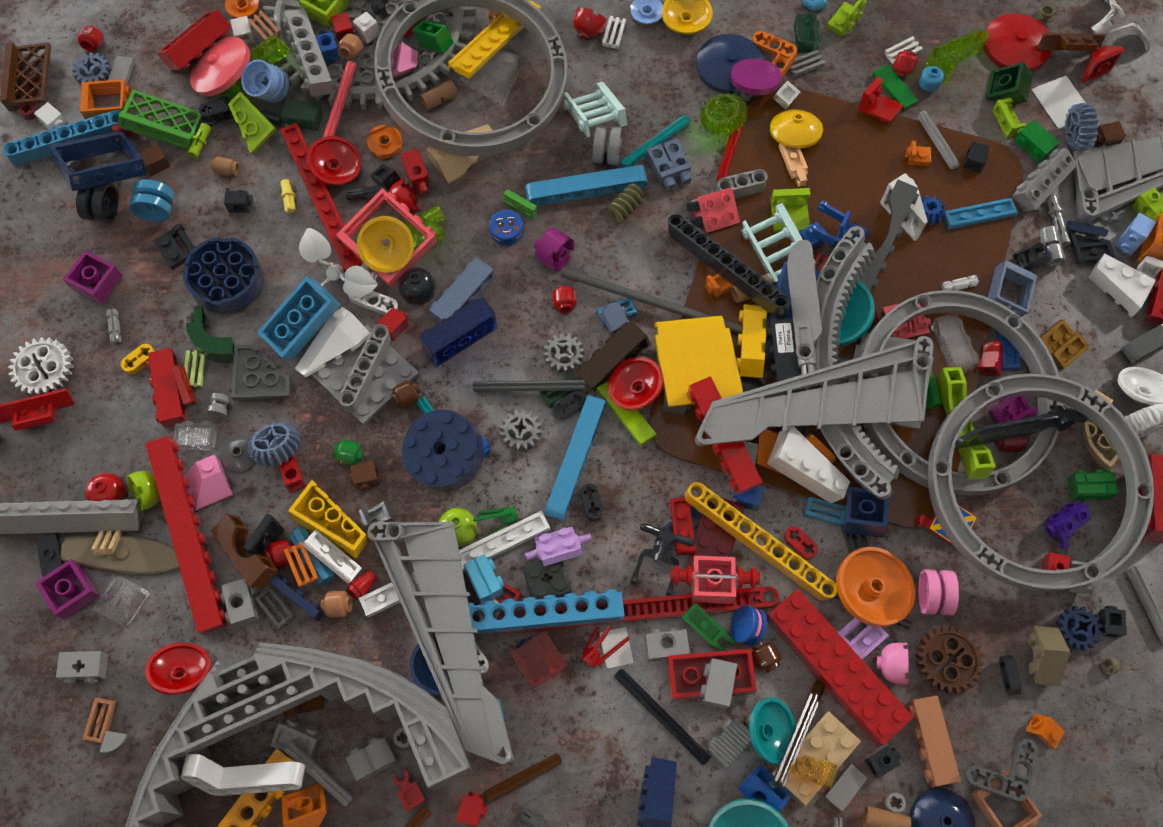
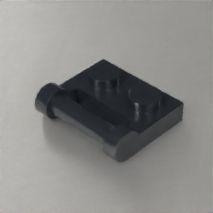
[153,224,196,270]

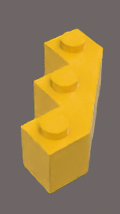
[737,304,767,378]

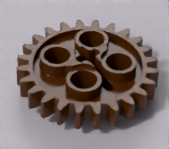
[915,626,985,694]

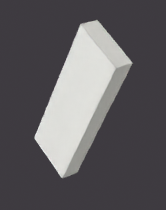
[302,529,362,584]

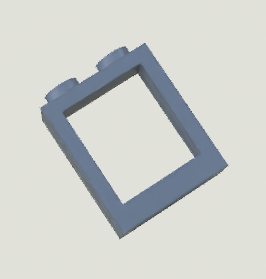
[987,260,1038,317]

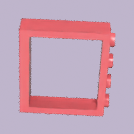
[336,188,437,288]

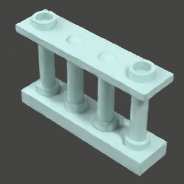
[563,81,627,137]
[741,203,816,287]

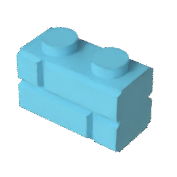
[463,554,505,604]

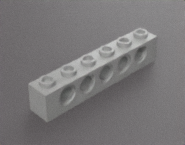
[282,8,332,97]

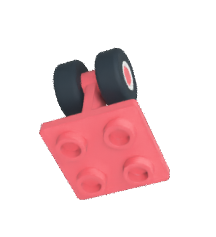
[686,188,740,232]

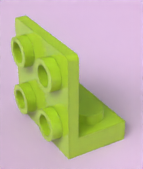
[826,0,868,37]
[770,188,810,232]

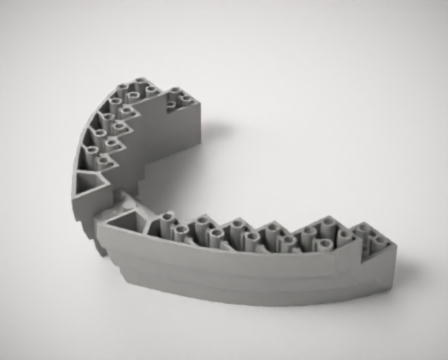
[125,642,473,827]

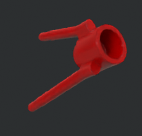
[581,626,630,668]

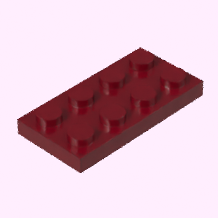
[685,497,745,568]

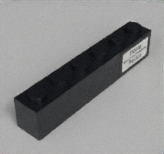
[766,319,806,435]

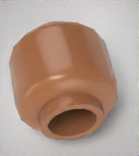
[337,34,363,60]
[321,591,353,618]

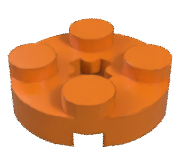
[367,125,403,160]

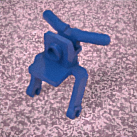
[806,201,869,246]

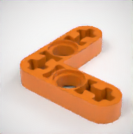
[752,31,797,80]

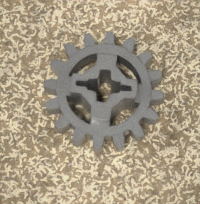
[543,333,584,374]
[500,410,542,452]

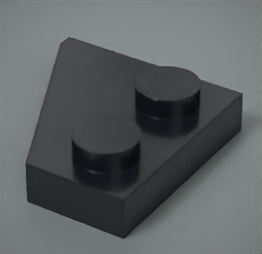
[1068,230,1115,264]

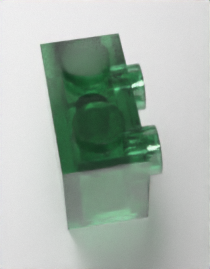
[793,14,822,53]

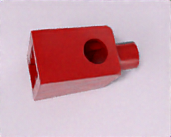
[401,148,429,195]

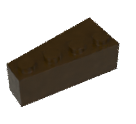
[576,320,651,392]

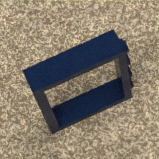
[49,130,146,192]

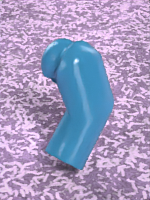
[802,0,828,12]

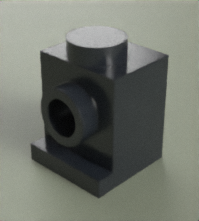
[224,188,254,213]
[1098,606,1127,638]
[864,745,901,779]

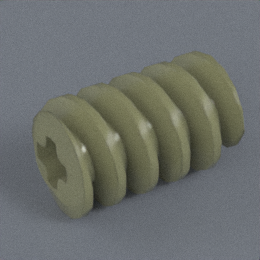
[608,184,645,223]

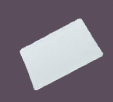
[599,627,634,668]

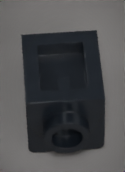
[371,164,401,192]

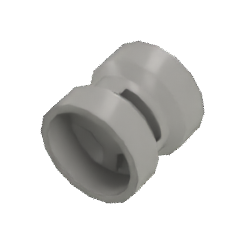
[207,393,231,418]

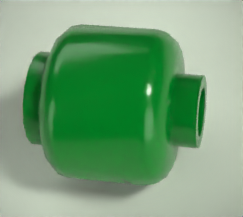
[333,439,364,466]

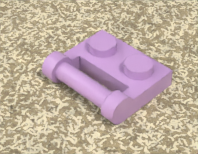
[837,618,889,659]

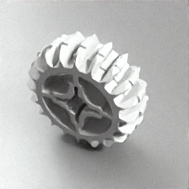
[1125,404,1163,438]

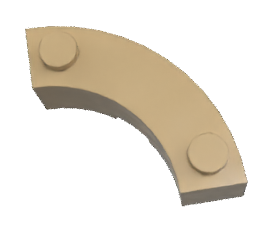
[1083,390,1120,472]

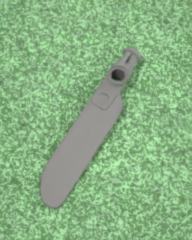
[787,240,822,374]

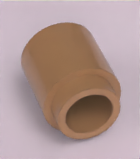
[211,156,239,177]

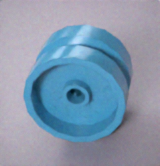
[129,179,175,222]

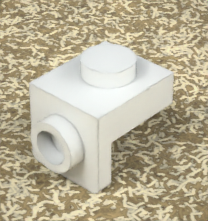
[1136,256,1163,279]

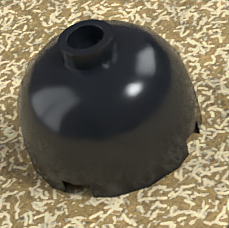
[399,267,436,305]

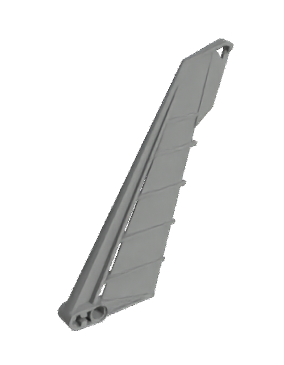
[1073,133,1163,224]
[695,336,933,446]
[367,522,514,764]

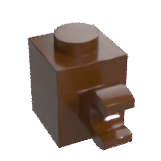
[137,141,170,176]

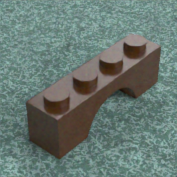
[211,513,279,589]

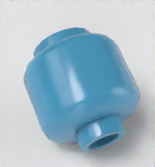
[919,66,944,92]

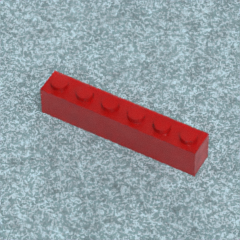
[687,376,762,495]

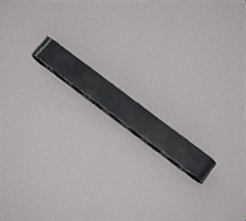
[668,214,790,319]

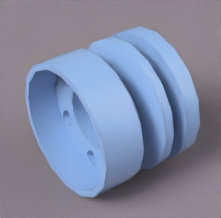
[241,60,289,103]

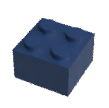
[843,487,889,538]

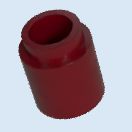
[995,436,1027,452]

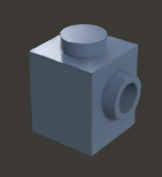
[600,302,629,334]

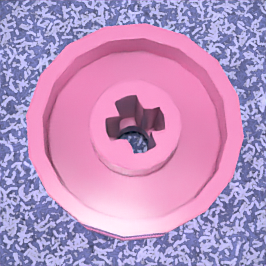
[918,569,959,616]

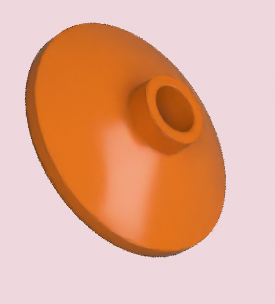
[225,0,259,18]

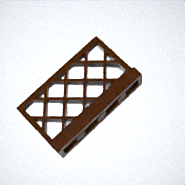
[0,42,51,111]

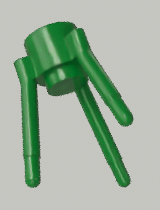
[473,506,518,537]

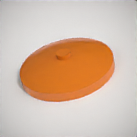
[836,547,915,627]

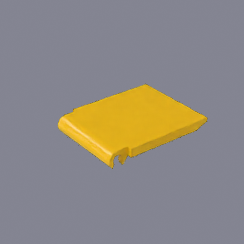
[654,316,743,407]

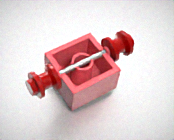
[670,556,760,604]

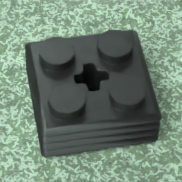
[523,560,572,600]

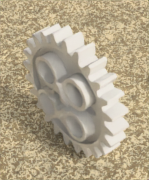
[8,337,74,396]

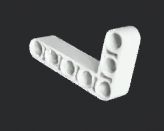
[181,754,305,796]

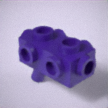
[1043,502,1092,548]

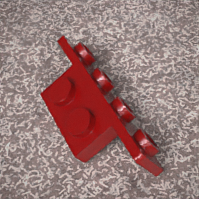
[0,388,74,431]

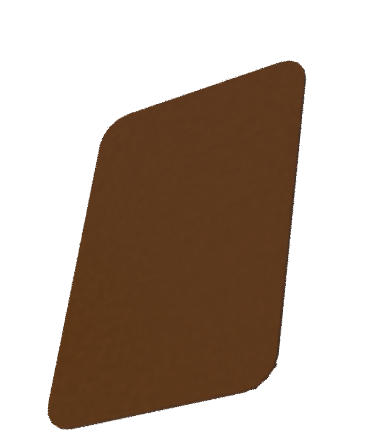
[649,85,1023,529]

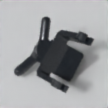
[630,523,695,596]

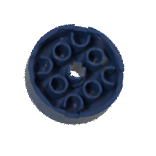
[183,237,263,313]
[402,409,484,491]

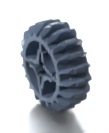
[1064,103,1099,151]
[247,421,301,468]

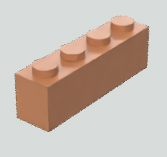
[907,695,961,788]

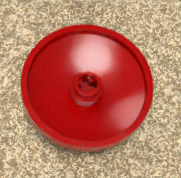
[983,13,1052,72]

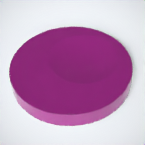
[730,59,782,95]

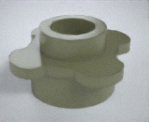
[1037,5,1055,22]

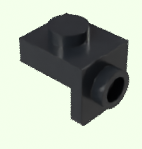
[370,0,388,20]

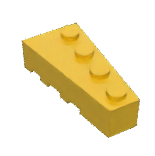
[288,480,368,559]

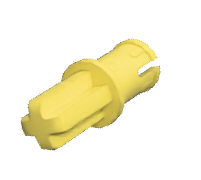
[280,179,296,213]

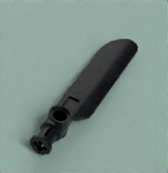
[955,405,1089,449]

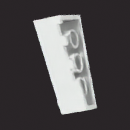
[767,426,850,503]

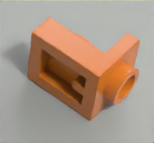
[905,141,931,166]

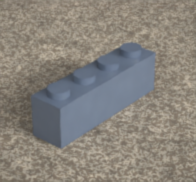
[429,257,495,330]

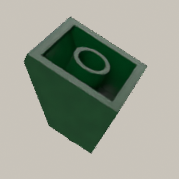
[986,62,1033,106]

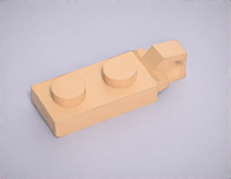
[778,143,808,187]

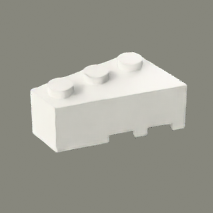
[1088,253,1156,318]

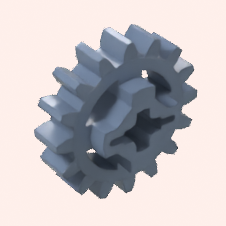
[72,52,112,85]

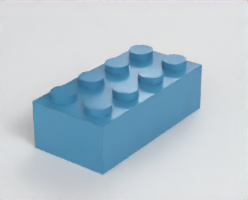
[257,276,341,360]

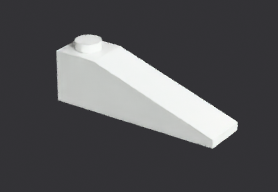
[295,307,370,378]

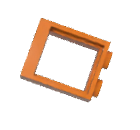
[80,79,132,119]
[1136,213,1163,265]

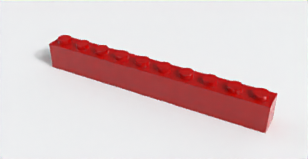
[145,436,227,634]

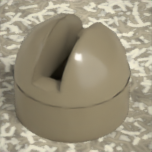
[1101,657,1121,675]

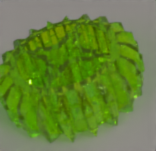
[700,92,747,137]

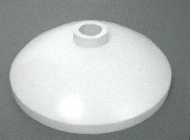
[1117,367,1163,406]

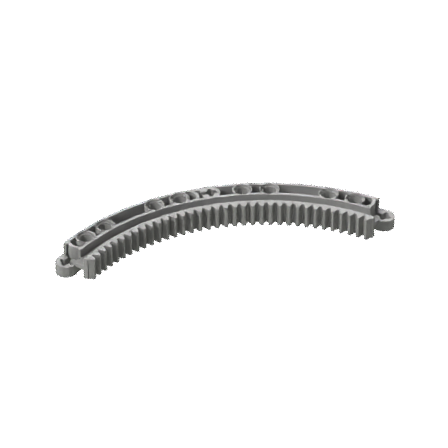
[802,226,899,500]

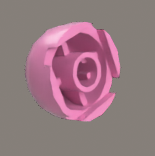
[877,643,909,685]

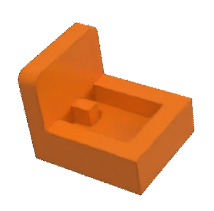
[705,274,732,298]
[1026,714,1065,749]

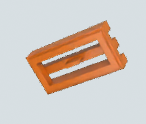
[284,541,319,587]

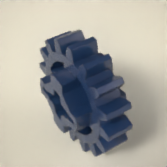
[1056,605,1104,651]

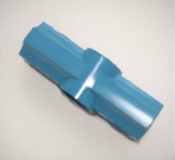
[289,527,335,586]

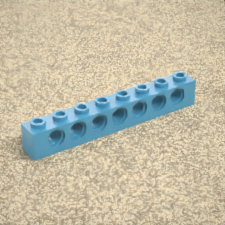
[468,589,624,634]

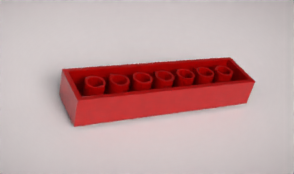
[766,588,914,747]

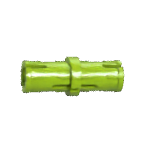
[187,123,211,159]

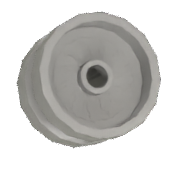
[592,124,622,166]

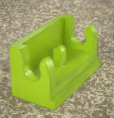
[992,98,1026,138]

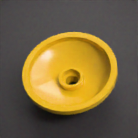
[662,0,713,35]
[770,109,823,148]
[357,216,414,273]

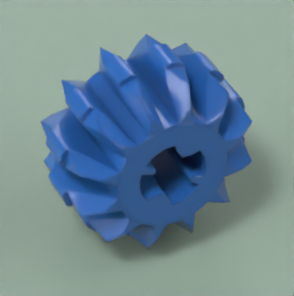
[921,195,945,226]

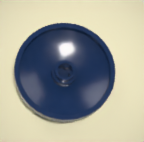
[696,34,764,94]

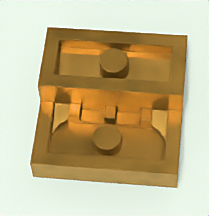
[1040,319,1090,369]

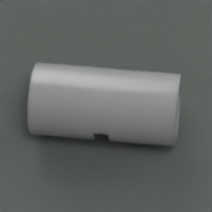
[1038,226,1066,267]

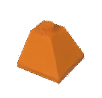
[282,783,327,827]

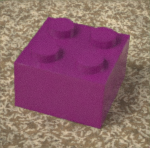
[63,250,123,305]
[35,559,100,620]

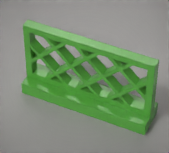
[118,90,202,150]

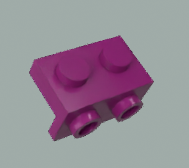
[988,396,1038,424]

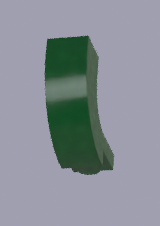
[186,305,235,363]

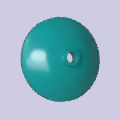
[749,697,796,764]

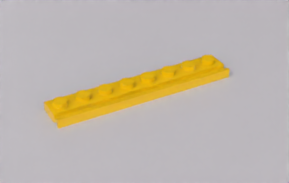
[448,0,541,79]

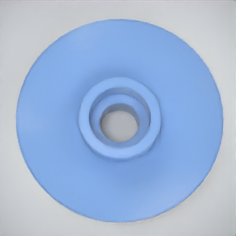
[630,0,663,24]

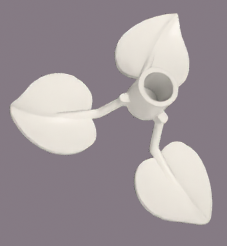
[1091,0,1151,52]
[299,228,378,297]

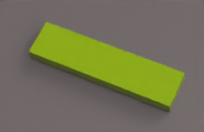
[597,381,657,447]

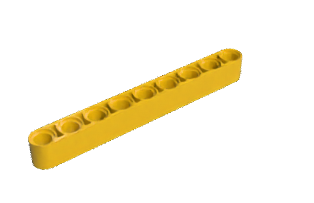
[685,482,837,601]

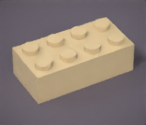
[771,711,861,807]

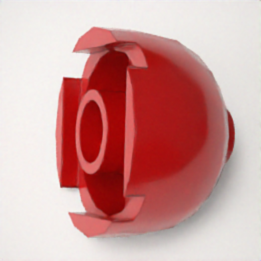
[573,7,607,40]
[389,178,421,214]
[85,472,129,502]

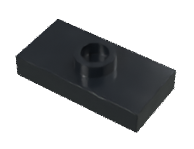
[36,533,64,577]

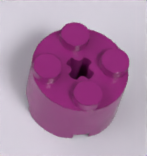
[534,227,575,271]

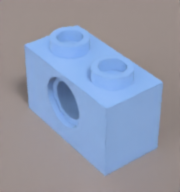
[1115,213,1156,255]

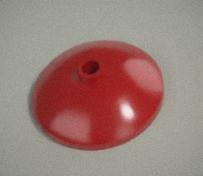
[307,136,361,186]
[608,357,664,411]
[145,642,211,695]

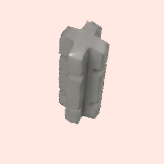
[107,308,122,344]

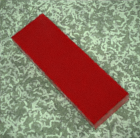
[670,497,696,556]

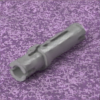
[1045,193,1071,247]

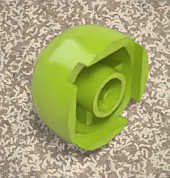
[127,470,160,511]
[439,508,477,547]

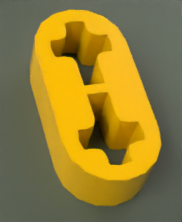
[121,344,155,375]

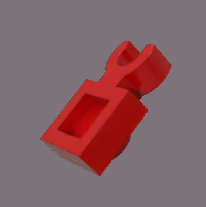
[393,770,426,812]

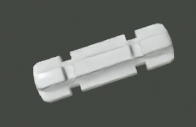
[941,275,979,290]

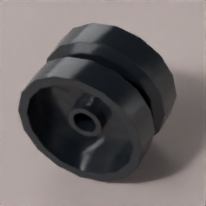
[76,183,119,223]

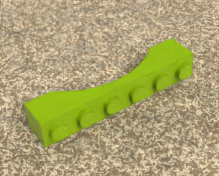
[935,367,996,480]

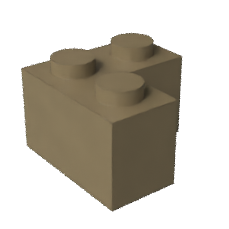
[1028,626,1070,686]

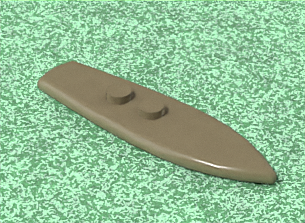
[60,536,180,575]

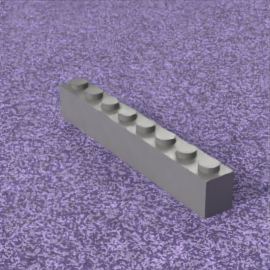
[0,499,143,534]

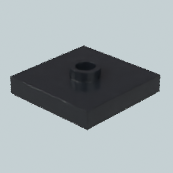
[244,513,284,556]

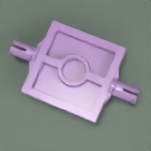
[524,527,592,566]

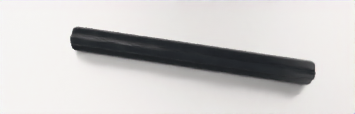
[615,669,711,765]

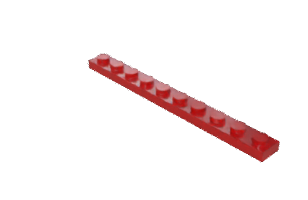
[280,123,362,272]

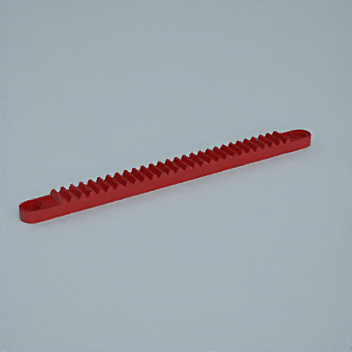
[496,586,779,634]

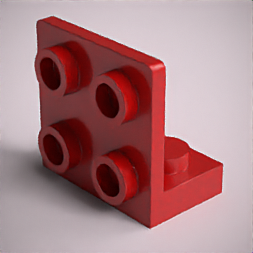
[858,77,903,123]

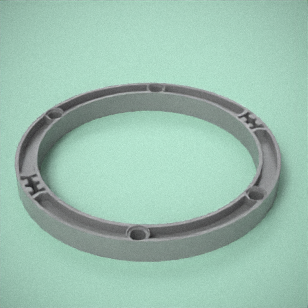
[374,0,567,156]
[854,290,1063,496]
[928,373,1154,592]

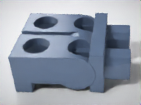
[645,138,692,191]

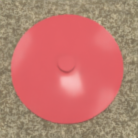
[190,37,250,97]

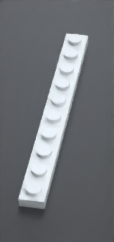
[359,511,550,618]

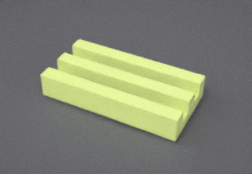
[184,350,206,388]

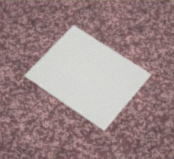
[1031,76,1086,129]

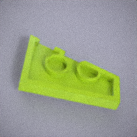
[228,92,277,154]

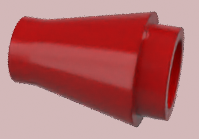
[347,570,377,600]

